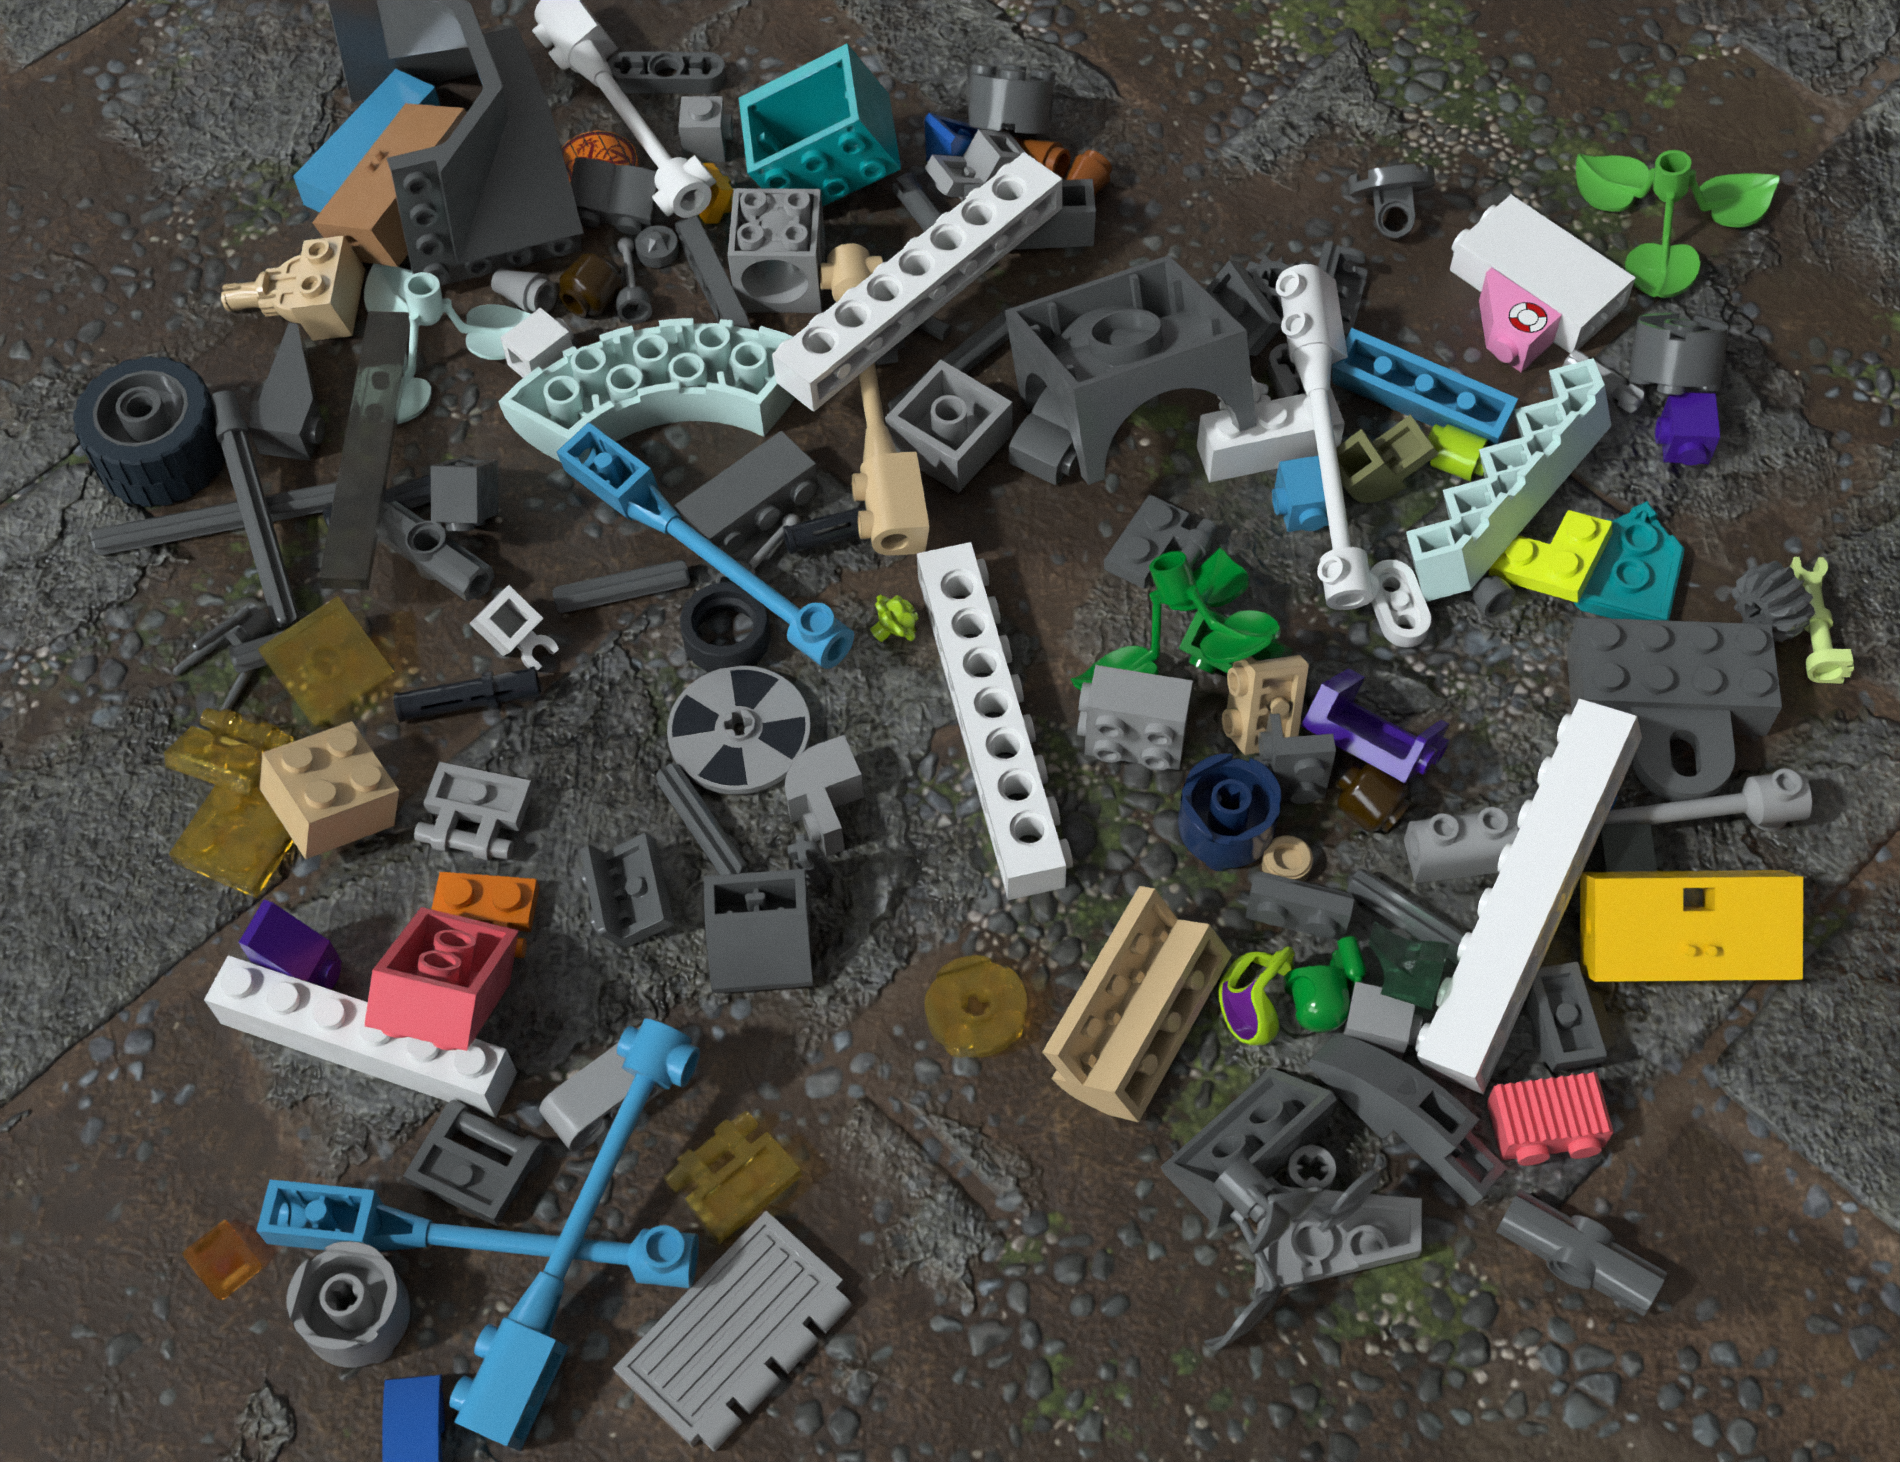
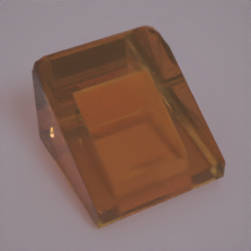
[182,1219,262,1301]

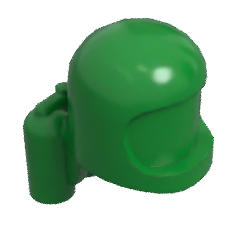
[1282,936,1367,1033]

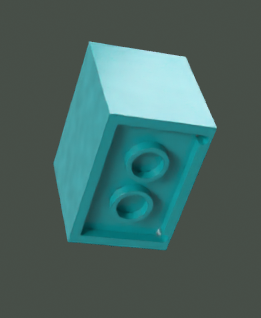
[739,43,901,207]

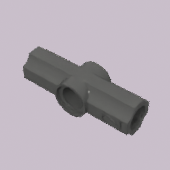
[368,500,495,602]
[1496,1189,1667,1317]

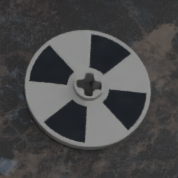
[667,666,811,794]

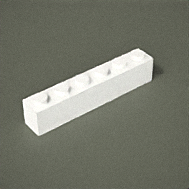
[204,955,517,1118]

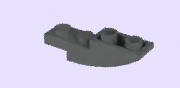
[1306,1032,1507,1206]

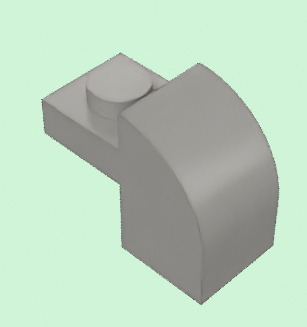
[925,130,1026,201]
[785,735,864,857]

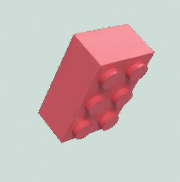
[364,907,519,1051]

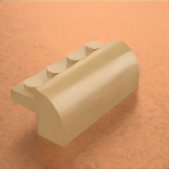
[1042,886,1232,1122]

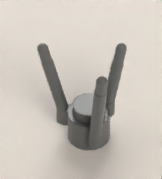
[173,602,275,718]

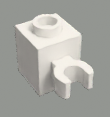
[469,585,559,671]

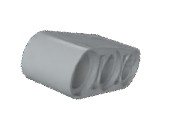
[539,1020,665,1152]

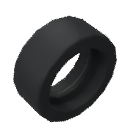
[679,582,771,672]

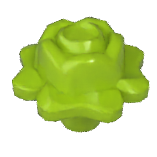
[870,594,919,642]

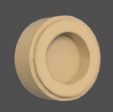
[1262,835,1313,882]

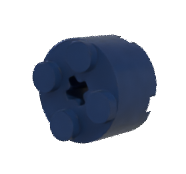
[1178,753,1281,871]

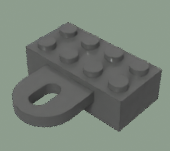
[1566,617,1782,802]

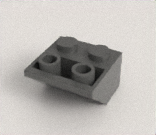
[704,869,813,994]

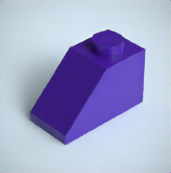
[238,899,342,990]

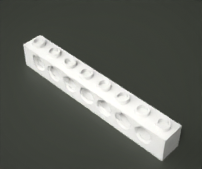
[772,152,1062,412]
[917,542,1073,900]

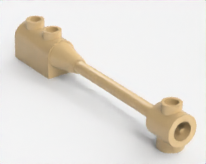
[819,244,930,556]

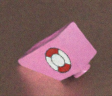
[1479,267,1562,372]

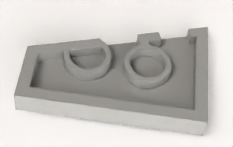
[1254,1186,1422,1295]

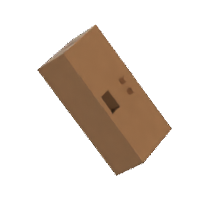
[312,103,467,267]

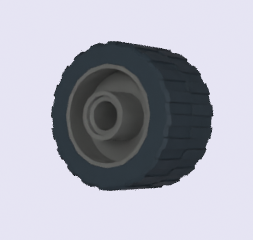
[73,356,226,507]

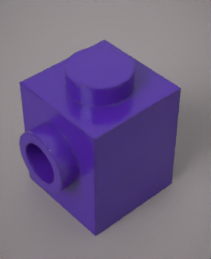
[1655,392,1720,465]

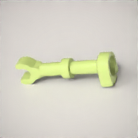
[1790,557,1854,684]

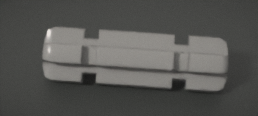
[1563,350,1646,413]

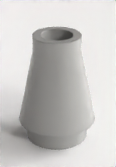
[491,268,557,314]

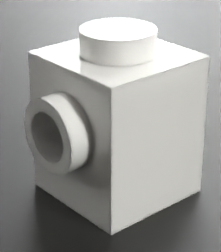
[500,307,574,378]

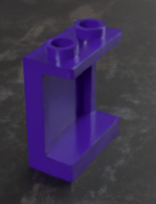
[1301,668,1450,783]

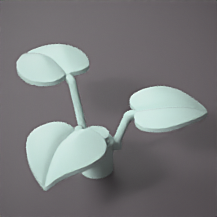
[356,264,531,425]

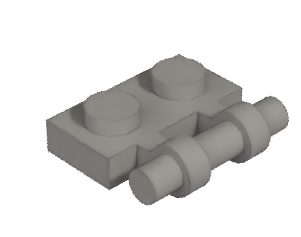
[414,762,534,861]

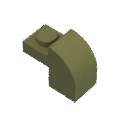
[1336,414,1439,503]

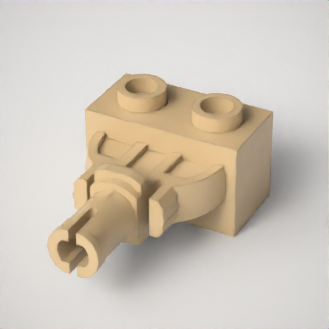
[221,235,365,341]

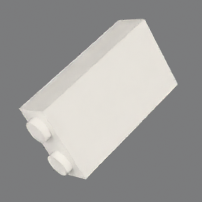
[1450,194,1635,353]

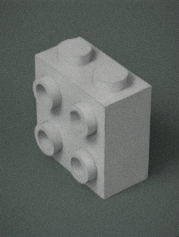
[1077,665,1193,770]

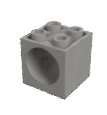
[728,188,826,313]

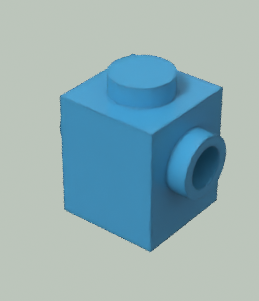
[1272,456,1329,532]

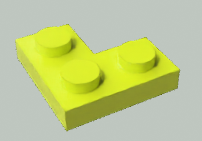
[1489,510,1612,603]

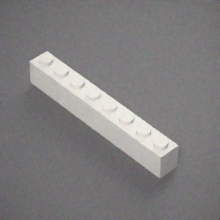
[1415,699,1642,1094]

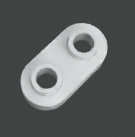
[1371,560,1431,647]

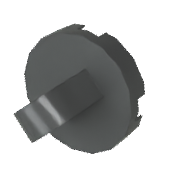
[1348,164,1436,241]

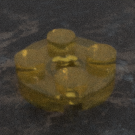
[925,955,1027,1058]

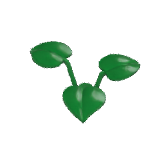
[1071,548,1281,691]

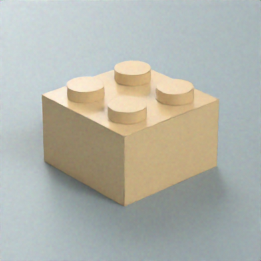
[260,721,399,860]

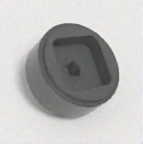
[635,225,679,268]

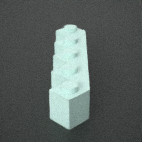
[1406,358,1611,602]

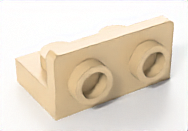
[1222,655,1309,755]

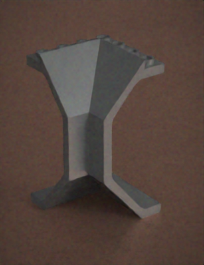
[327,0,584,286]

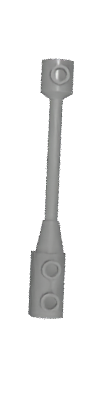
[1404,769,1812,883]

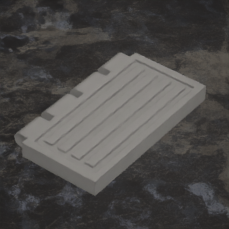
[613,1211,852,1452]

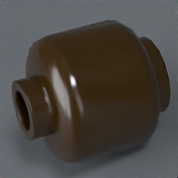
[559,253,623,317]
[1336,762,1412,832]

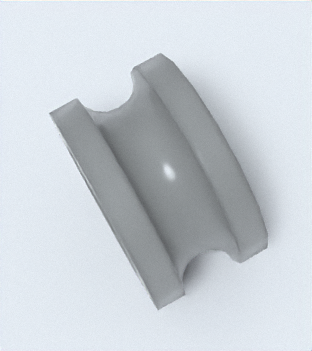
[1286,1145,1336,1190]

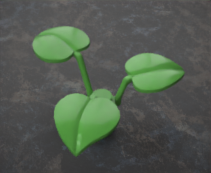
[1576,150,1779,298]

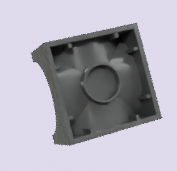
[1005,255,1257,485]

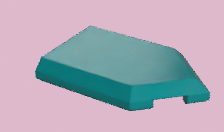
[1574,501,1685,621]

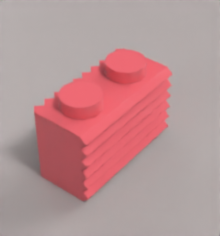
[1487,1072,1614,1166]

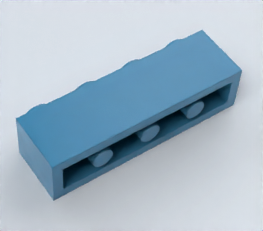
[293,69,440,213]
[1332,328,1518,447]

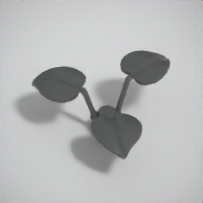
[1204,1154,1386,1351]

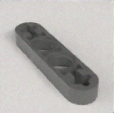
[675,216,751,329]

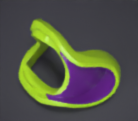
[1218,946,1295,1046]

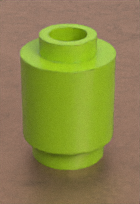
[1428,424,1488,482]

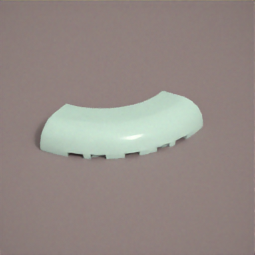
[498,318,795,463]

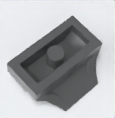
[1526,962,1617,1072]

